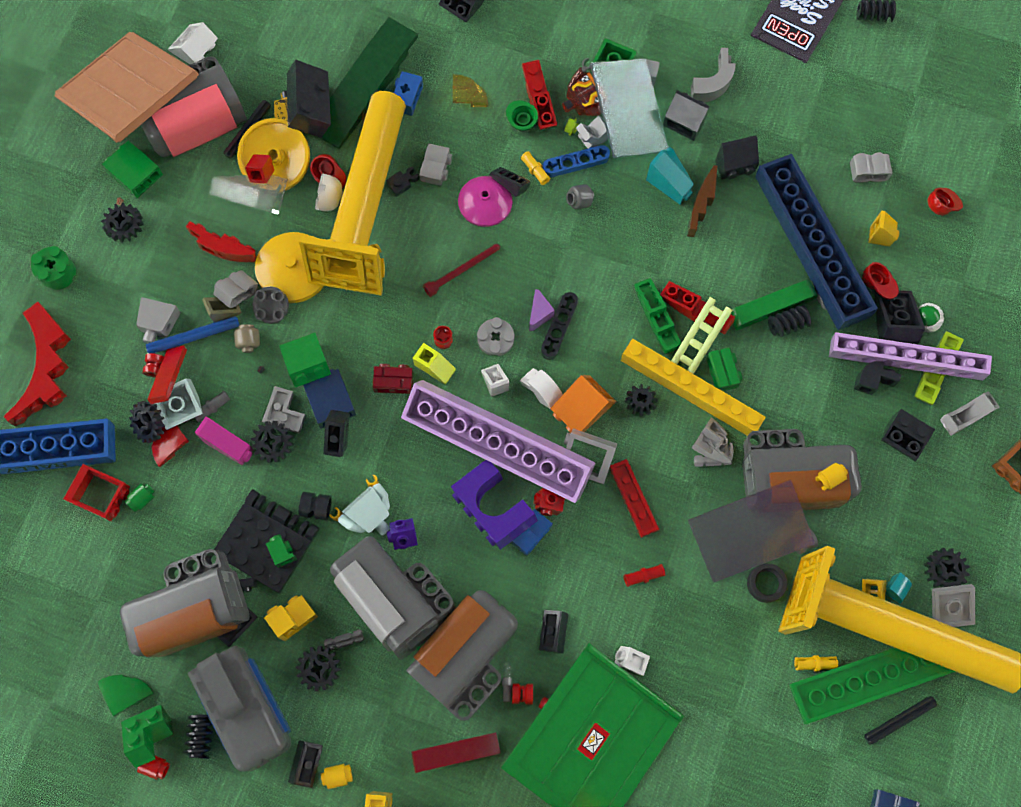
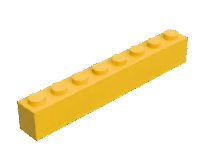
[621,338,766,436]

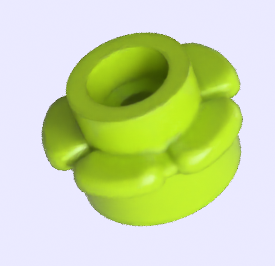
[564,118,579,135]

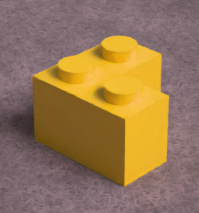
[264,595,318,641]

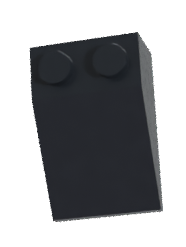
[875,290,925,345]

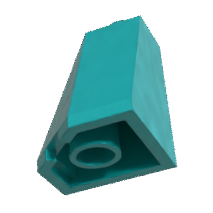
[646,147,694,205]

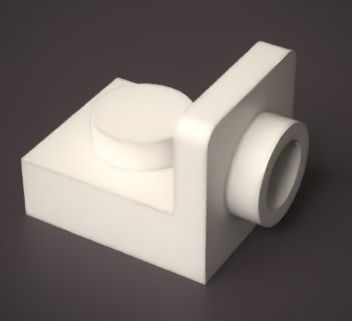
[615,646,650,676]

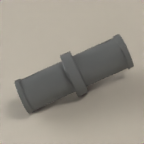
[195,390,231,423]

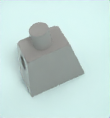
[137,297,181,344]

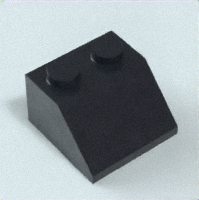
[715,135,759,180]

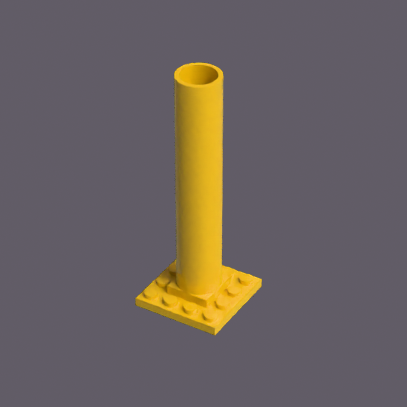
[299,91,406,296]
[778,546,1021,694]

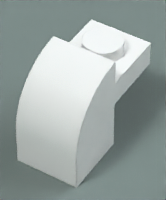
[520,368,563,409]

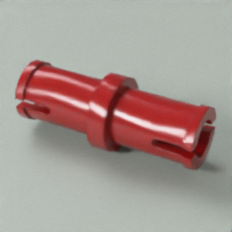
[623,564,665,587]

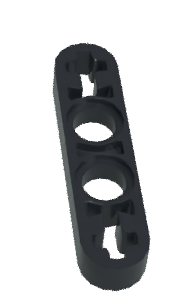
[541,292,578,360]

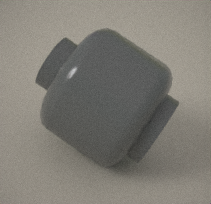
[566,184,594,209]

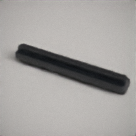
[224,100,271,159]
[864,696,937,745]

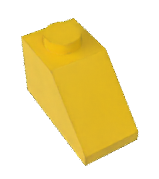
[868,211,899,247]

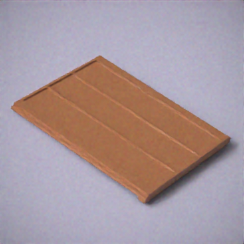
[54,32,199,143]

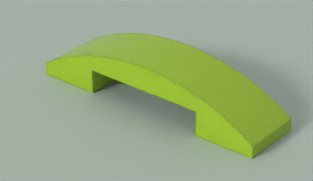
[914,331,964,405]

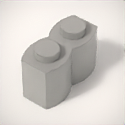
[419,144,453,186]
[850,152,892,182]
[213,270,258,308]

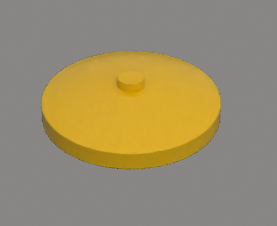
[237,118,310,192]
[255,232,324,303]

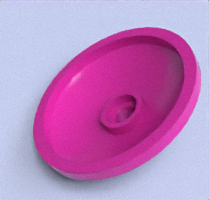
[458,176,512,227]

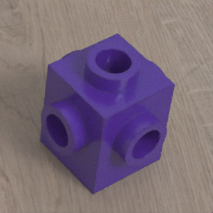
[387,518,418,550]

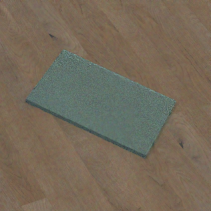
[590,59,668,158]

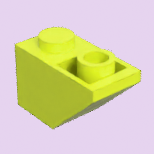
[413,343,456,385]

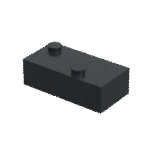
[287,59,331,138]

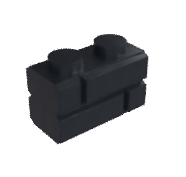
[323,410,350,457]

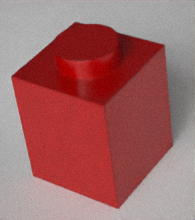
[245,154,275,184]

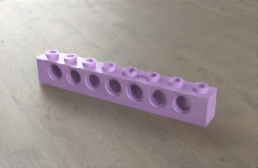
[829,332,992,380]

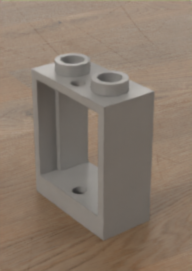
[564,428,617,484]

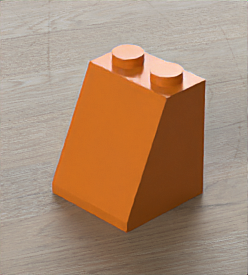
[550,375,617,433]

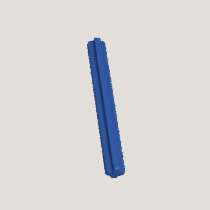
[146,316,239,354]

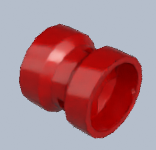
[433,325,453,349]
[142,353,164,377]
[512,683,533,705]

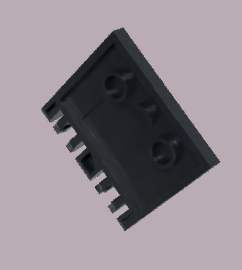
[214,489,320,594]

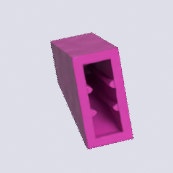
[195,417,253,465]

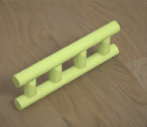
[671,297,733,374]

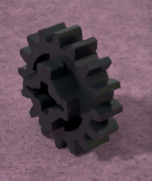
[101,203,144,243]
[129,401,165,443]
[251,421,294,463]
[924,548,970,588]
[296,645,342,692]

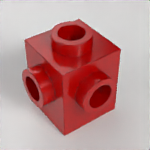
[533,488,565,516]

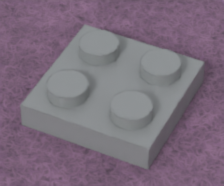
[932,584,975,627]

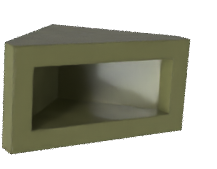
[202,297,242,322]

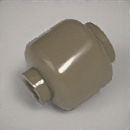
[234,324,260,353]

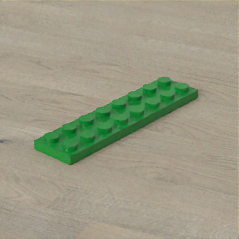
[789,648,956,725]

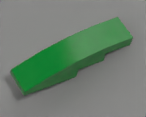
[634,278,682,354]

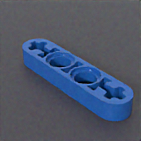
[542,145,610,177]

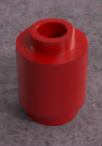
[137,755,170,780]

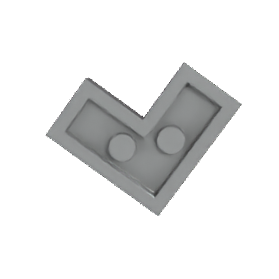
[262,386,306,434]

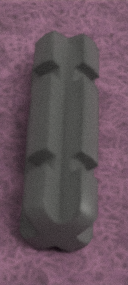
[324,630,364,651]

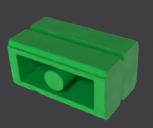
[706,348,742,391]

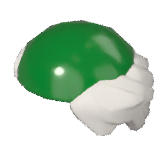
[918,303,944,333]

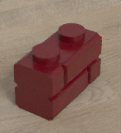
[373,364,414,394]

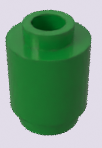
[125,483,155,512]

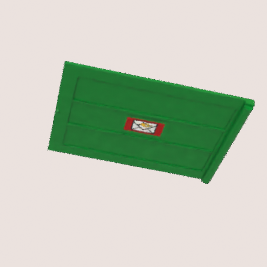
[501,643,684,807]

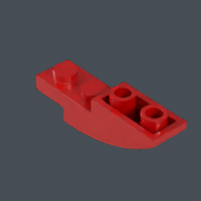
[522,60,557,130]
[186,221,257,262]
[660,281,735,334]

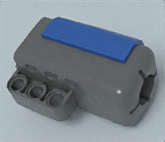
[187,646,291,772]

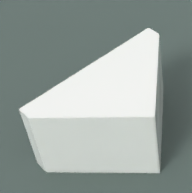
[481,364,509,397]

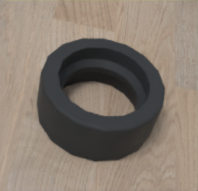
[747,563,788,603]

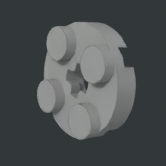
[477,317,515,356]

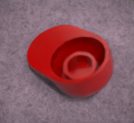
[310,154,347,189]
[927,188,963,216]
[862,262,899,299]

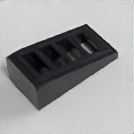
[490,167,531,197]

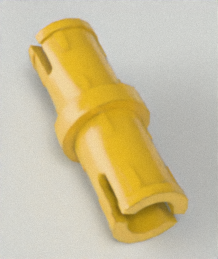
[521,151,551,185]
[794,655,838,672]

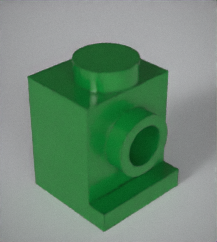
[266,535,297,568]

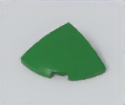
[98,675,154,717]

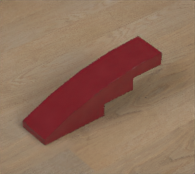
[411,732,500,773]

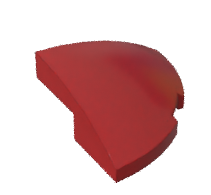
[152,426,189,467]

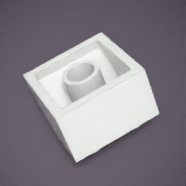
[168,22,218,64]

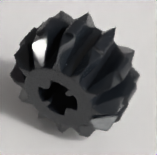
[625,384,658,417]

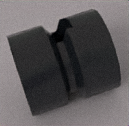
[298,492,332,521]

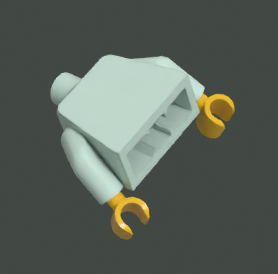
[329,475,390,536]

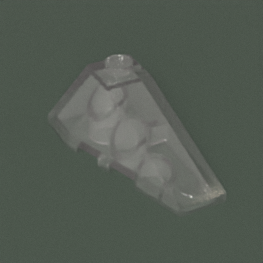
[209,175,288,214]

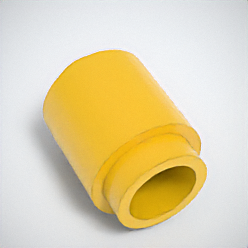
[815,463,848,491]
[321,764,353,789]

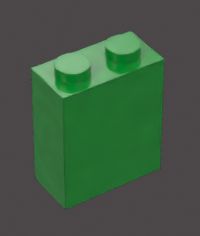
[102,140,163,199]
[279,332,331,388]

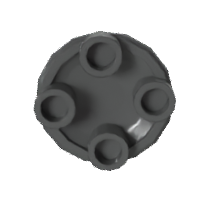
[252,286,289,324]

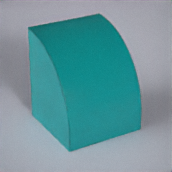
[886,572,912,604]

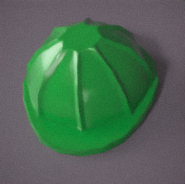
[506,100,538,131]

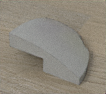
[692,417,734,463]

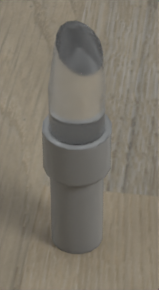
[502,662,512,702]

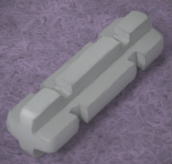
[694,455,732,467]

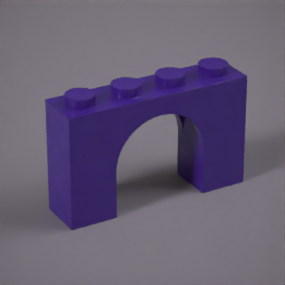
[451,460,538,550]

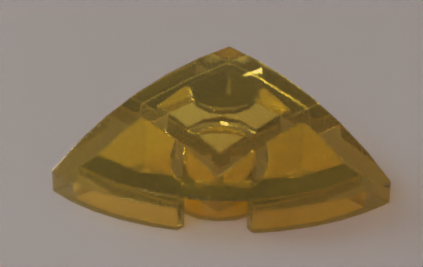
[453,74,488,107]

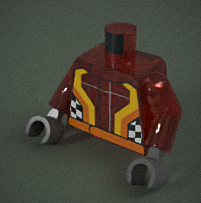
[562,58,618,116]

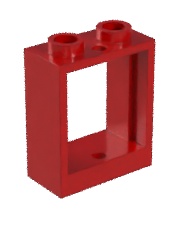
[63,464,130,522]

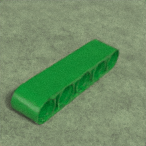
[731,279,818,330]

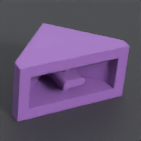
[529,289,555,331]

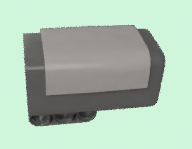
[330,536,455,660]

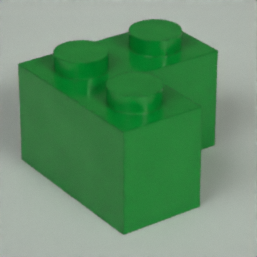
[121,704,173,768]

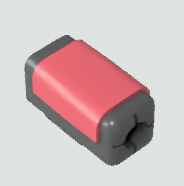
[141,57,247,157]

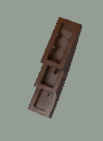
[687,165,718,237]

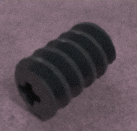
[856,0,896,22]
[768,305,811,337]
[183,714,213,759]

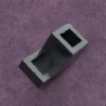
[854,361,902,395]

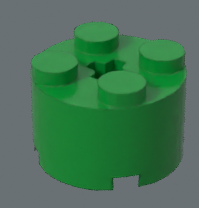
[31,246,77,290]

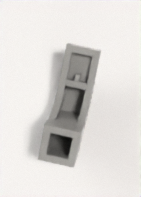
[691,48,736,102]
[940,391,1000,436]

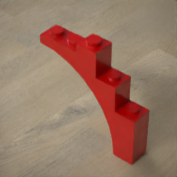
[4,302,71,427]

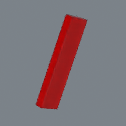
[147,345,187,404]
[609,459,659,538]

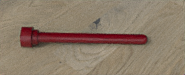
[423,244,500,297]

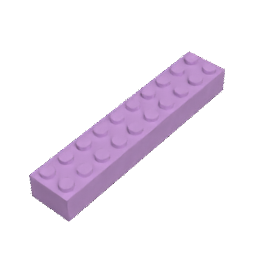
[401,380,596,503]

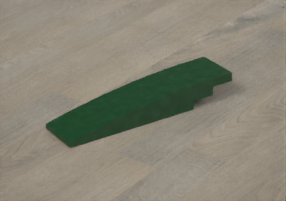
[321,17,418,149]

